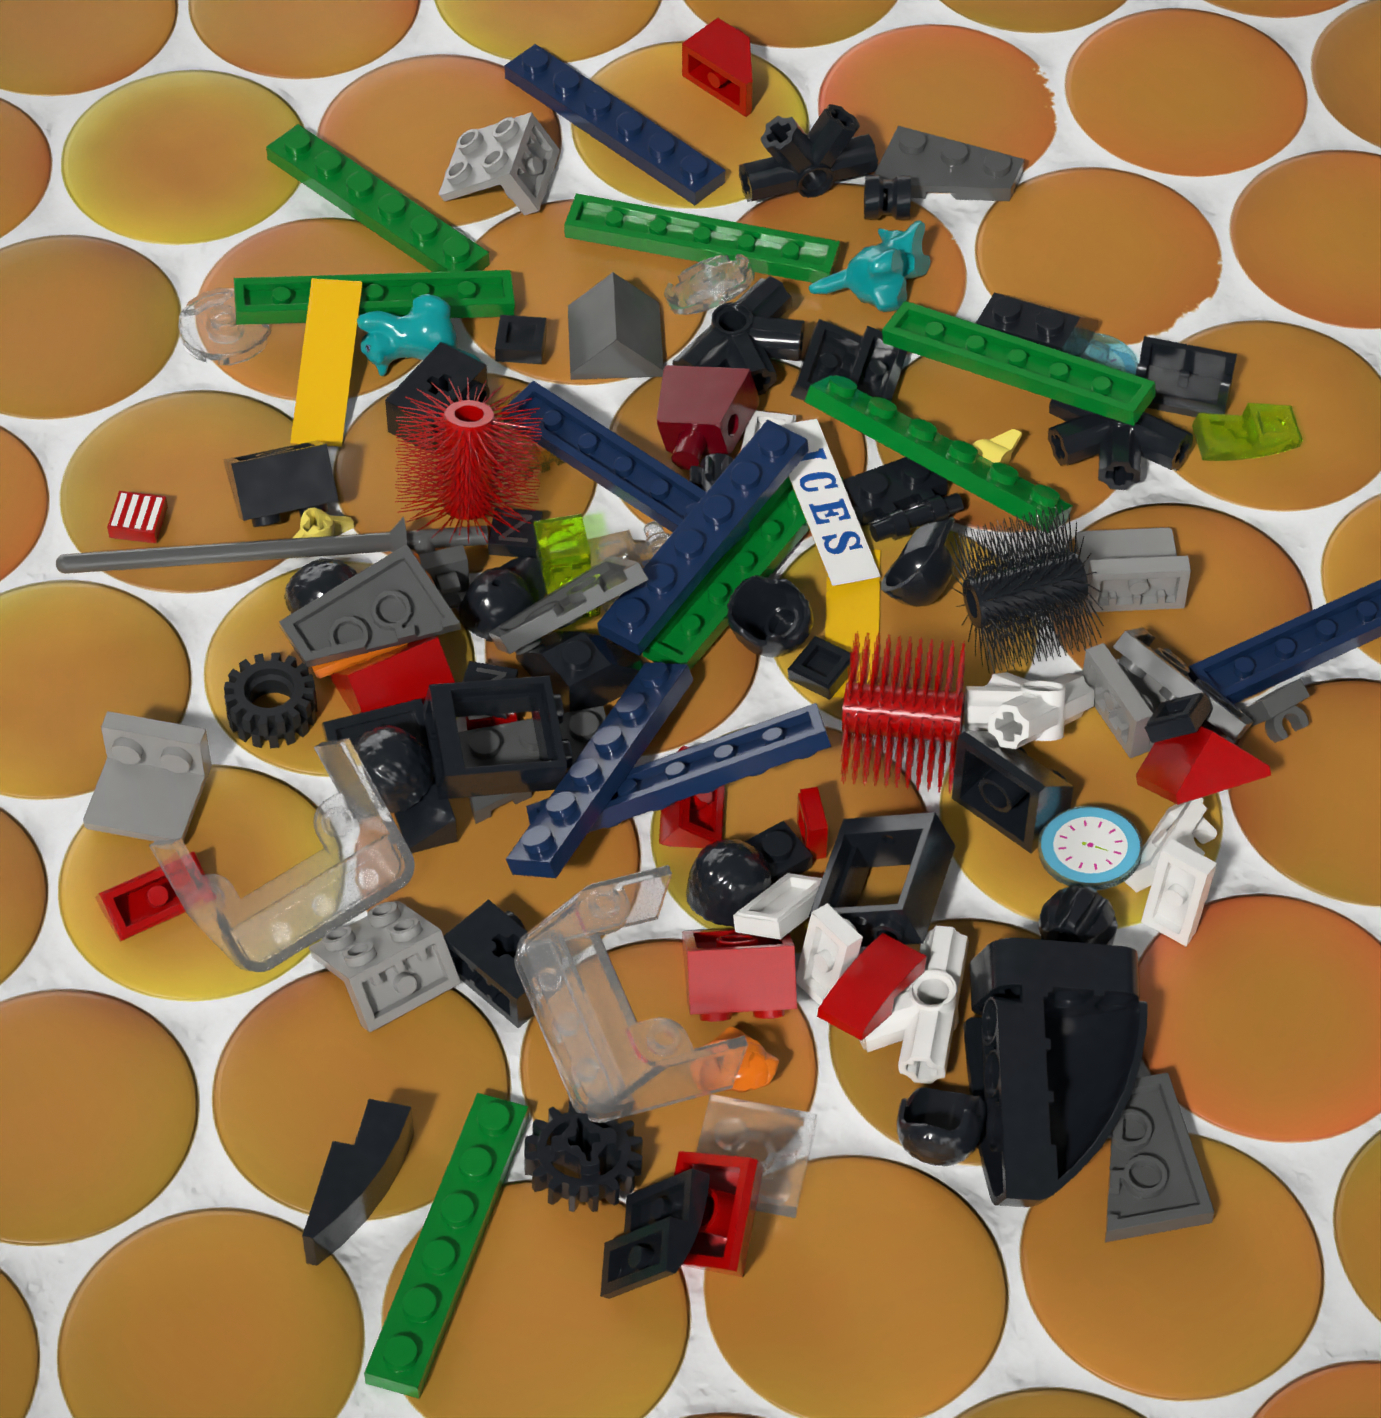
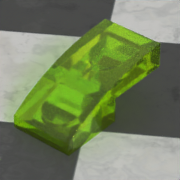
[1192,403,1303,461]
[533,514,601,618]

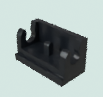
[1135,336,1237,423]

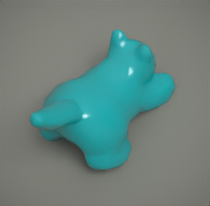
[808,220,931,312]
[357,294,483,376]

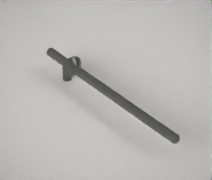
[56,517,488,574]

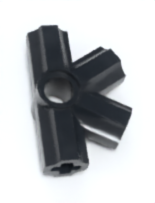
[739,104,878,202]
[672,276,805,396]
[1048,399,1193,490]

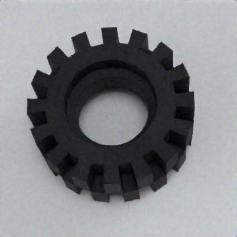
[224,653,318,749]

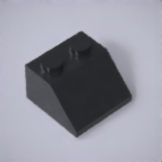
[976,292,1098,357]
[224,440,339,527]
[951,731,1074,854]

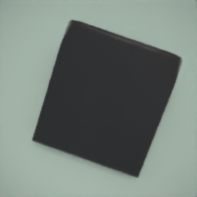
[394,784,457,854]

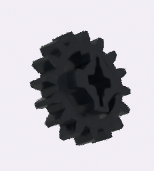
[524,1101,643,1212]

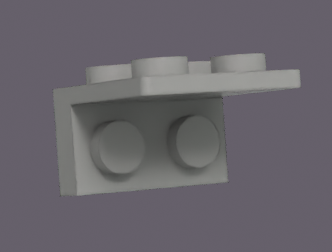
[439,112,560,216]
[1076,527,1191,612]
[1082,643,1192,759]
[83,711,212,846]
[309,901,461,1032]

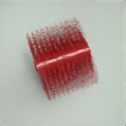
[395,378,543,544]
[840,631,966,794]

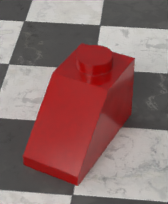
[682,18,753,117]

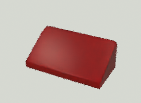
[659,745,725,848]
[95,851,216,942]

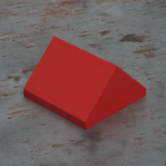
[329,636,455,715]
[1136,726,1272,805]
[674,1151,764,1277]

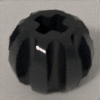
[1038,886,1118,945]

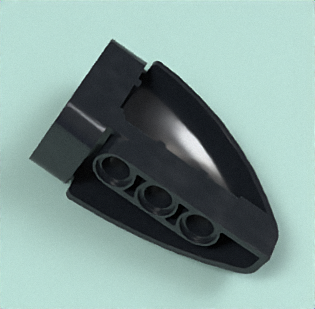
[963,938,1148,1207]

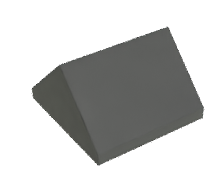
[568,272,663,380]

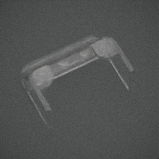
[149,738,415,972]
[514,865,748,1123]

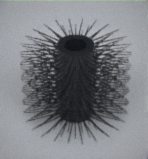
[949,505,1104,674]

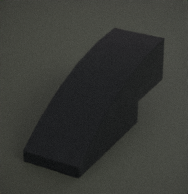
[302,1099,414,1266]

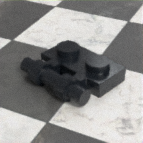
[843,457,964,542]

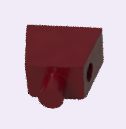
[657,365,760,470]

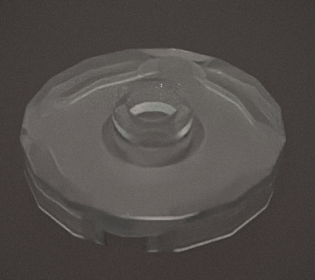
[664,254,755,315]
[178,288,272,365]

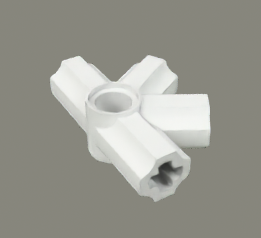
[964,672,1095,749]
[859,925,969,1084]

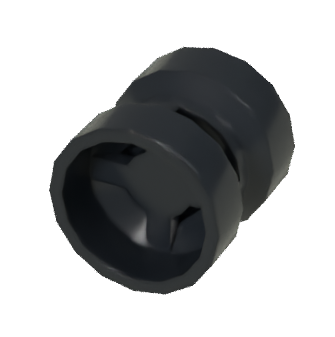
[864,175,911,220]

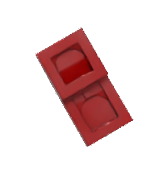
[817,933,927,1041]

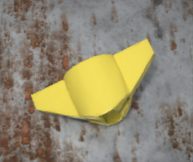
[972,429,1022,465]
[287,507,354,559]

